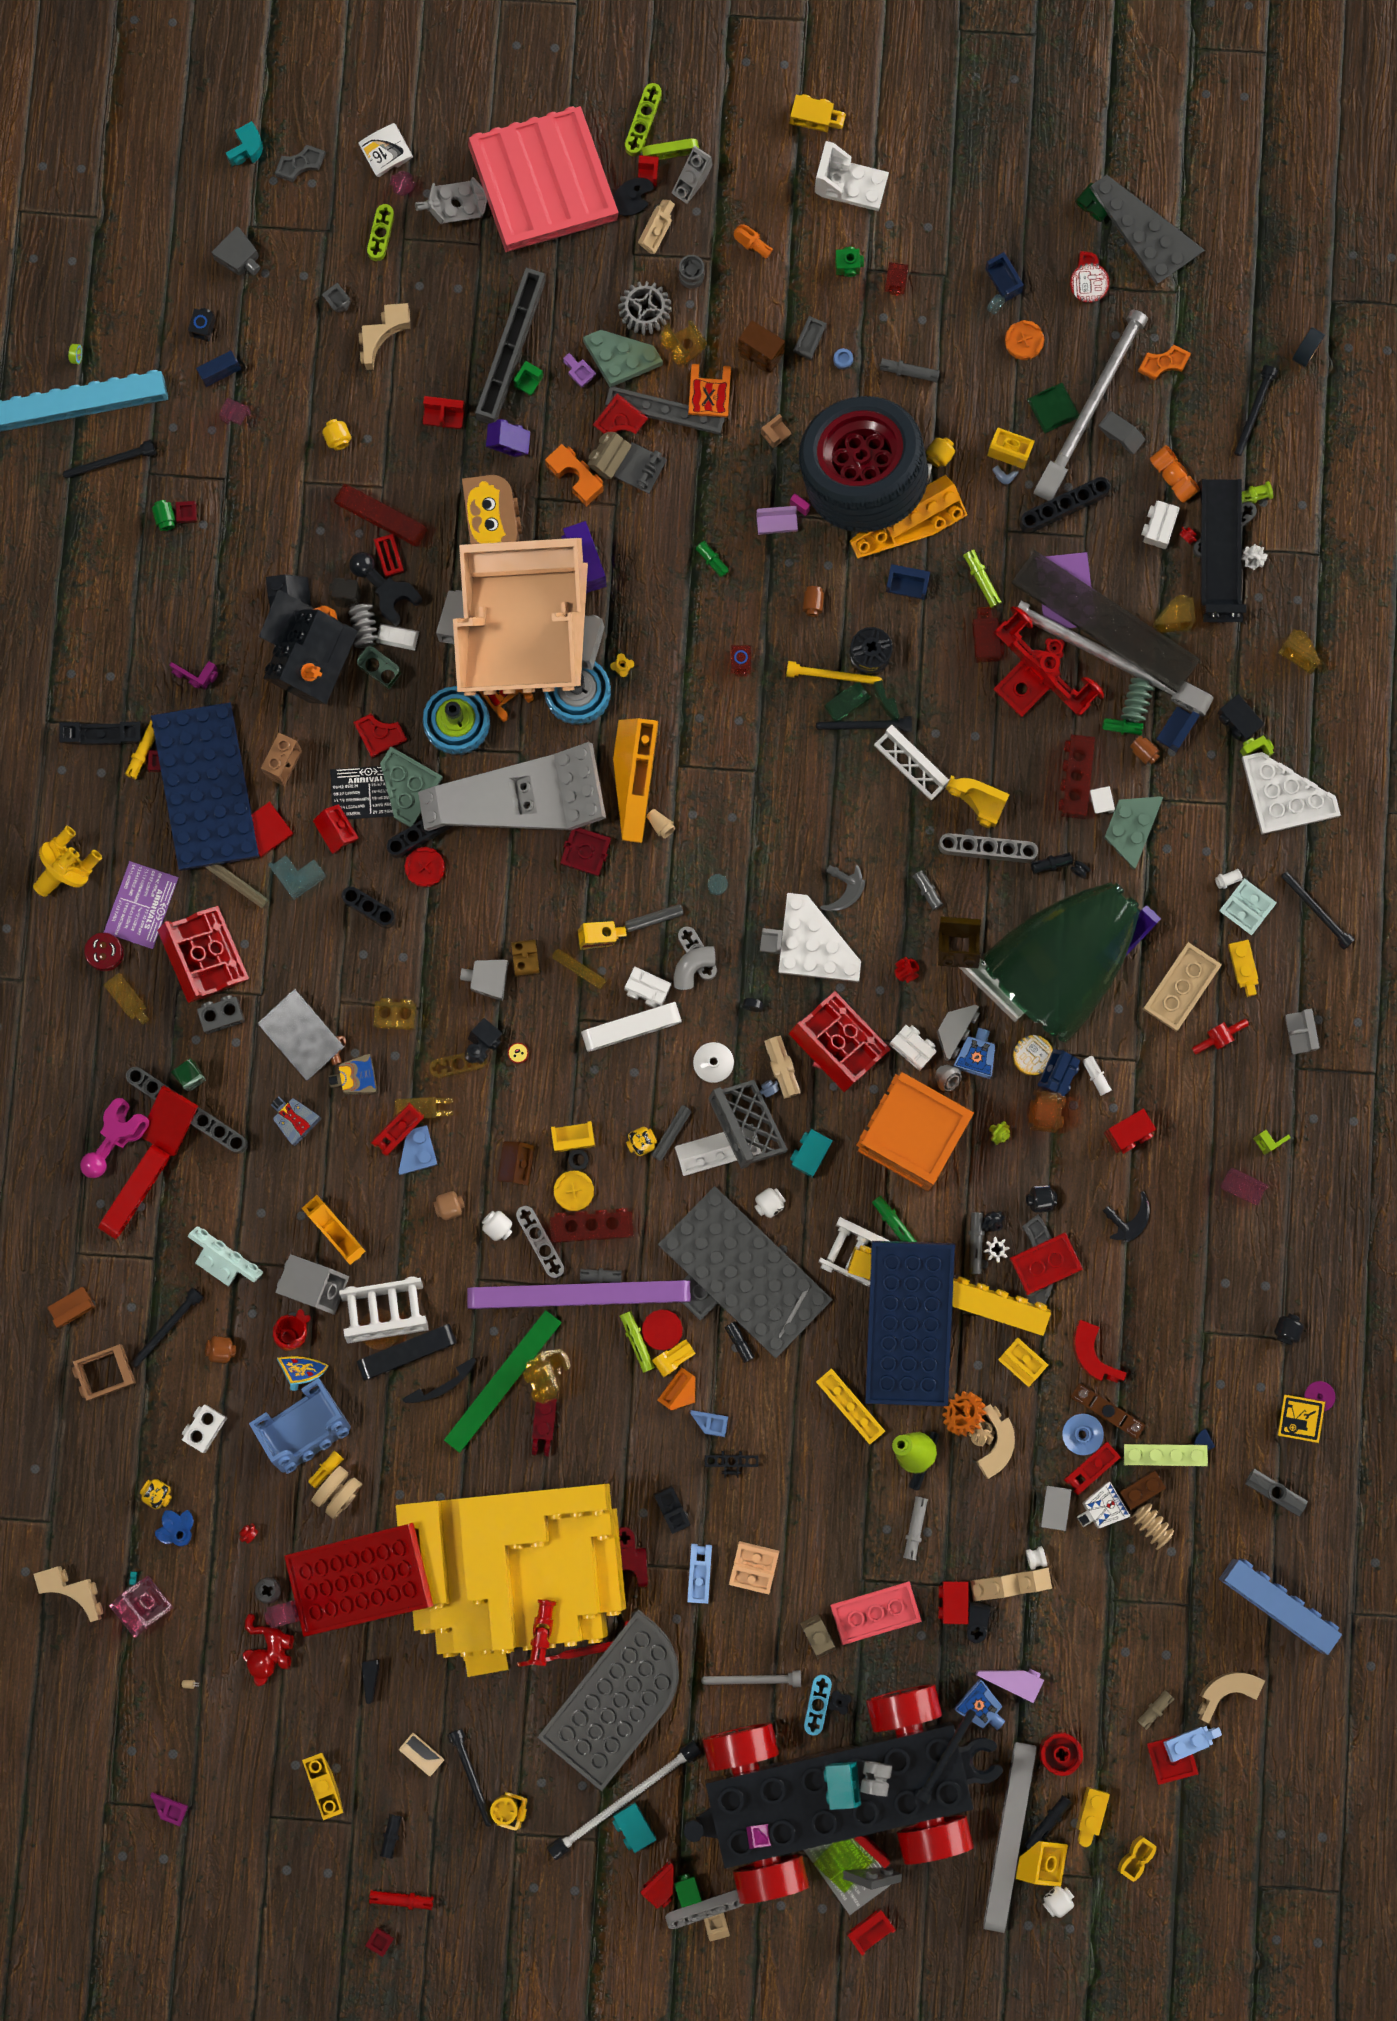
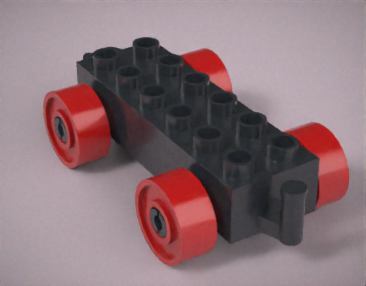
[684,1684,1003,1904]

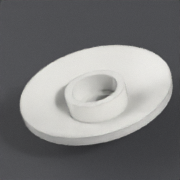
[693,1042,734,1083]

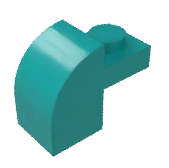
[226,121,263,166]

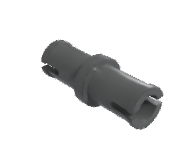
[912,870,944,911]
[580,1268,622,1283]

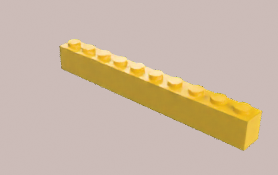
[847,1245,1051,1336]

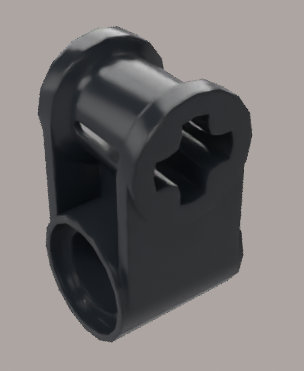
[967,1602,990,1643]

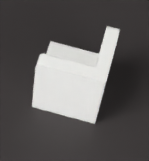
[1088,786,1115,814]

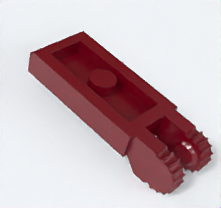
[532,1397,557,1457]

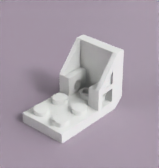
[815,141,889,211]

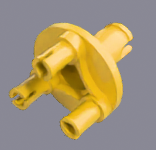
[33,826,102,897]

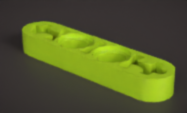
[625,83,662,157]

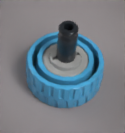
[544,661,611,725]

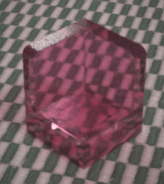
[219,398,251,425]

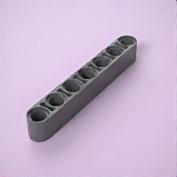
[126,1067,248,1154]

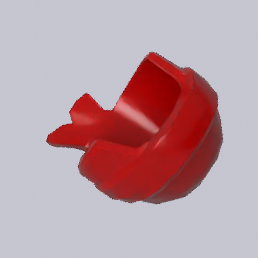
[272,1309,311,1351]

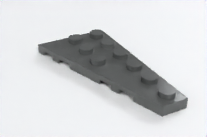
[1089,175,1205,285]

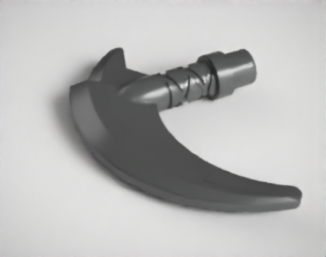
[820,865,865,911]

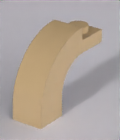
[976,1404,1015,1479]
[1198,1672,1265,1723]

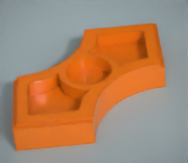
[1138,345,1191,380]

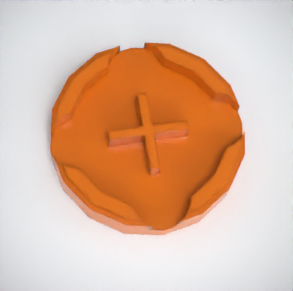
[1005,320,1044,360]

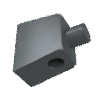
[211,226,261,276]

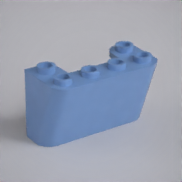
[249,1378,351,1473]

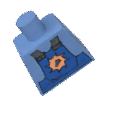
[953,1028,995,1079]
[953,1679,1005,1730]

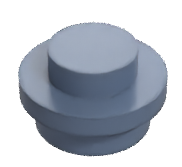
[760,1080,779,1098]

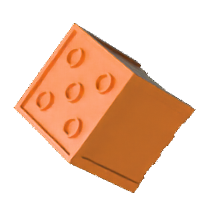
[856,1072,974,1191]

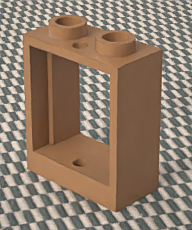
[261,733,302,787]
[72,1344,136,1401]

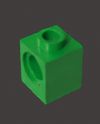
[674,1873,702,1908]

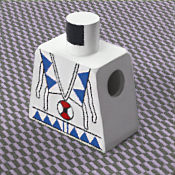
[1077,1482,1130,1528]

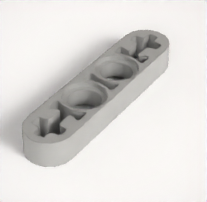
[516,1206,564,1278]
[665,1890,744,1929]

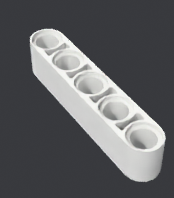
[581,1002,682,1052]

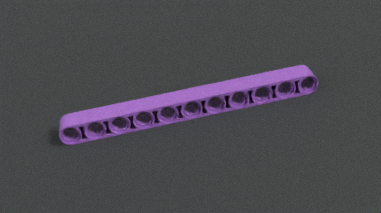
[467,1281,691,1309]

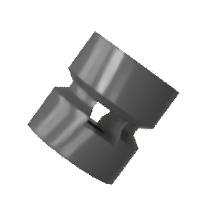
[679,255,704,289]

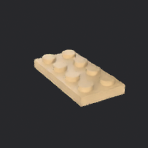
[1143,942,1222,1032]

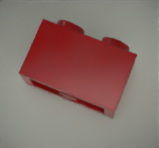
[938,1581,968,1624]

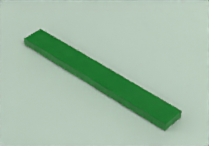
[444,1310,562,1453]

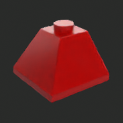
[640,1859,674,1909]

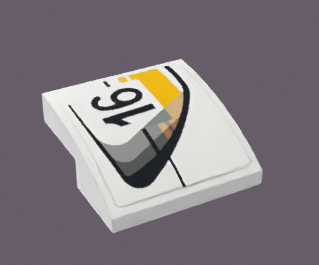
[358,123,413,177]

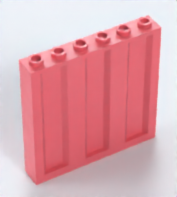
[468,106,618,252]

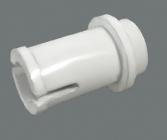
[1215,869,1243,889]

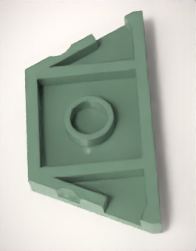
[1104,796,1163,869]

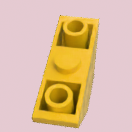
[302,1753,343,1820]

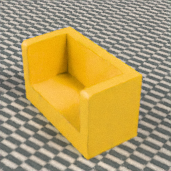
[551,1121,595,1153]

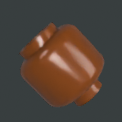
[205,1336,236,1364]

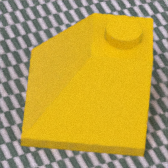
[1015,1841,1068,1887]

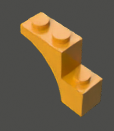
[302,1195,366,1265]

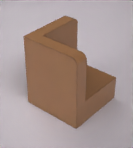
[761,414,791,449]

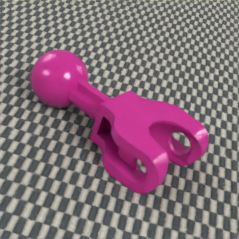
[80,1098,149,1178]

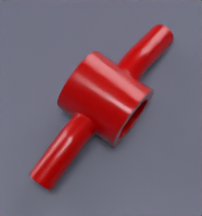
[1192,1019,1249,1055]

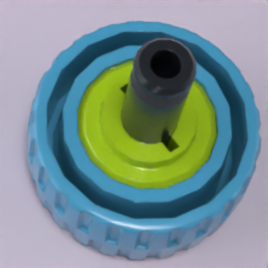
[423,686,490,755]

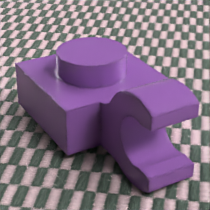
[563,353,596,388]

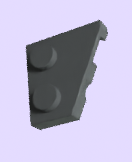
[843,1867,902,1890]

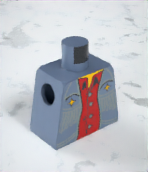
[271,1097,321,1146]

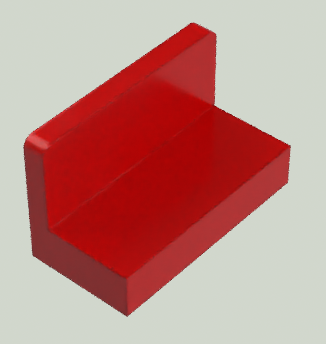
[313,804,359,854]

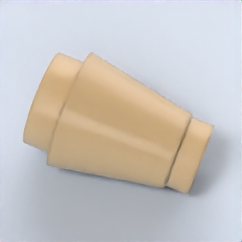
[646,809,675,838]

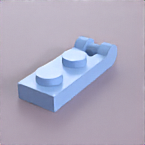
[687,1543,712,1604]

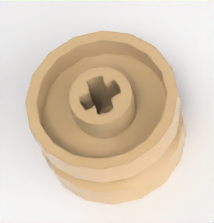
[311,1466,363,1519]

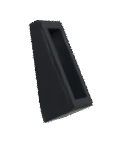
[362,1659,380,1704]

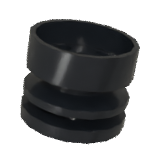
[849,627,892,676]

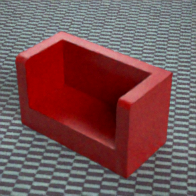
[847,1908,896,1956]

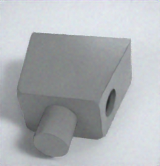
[460,960,509,1001]

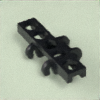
[705,1451,758,1478]

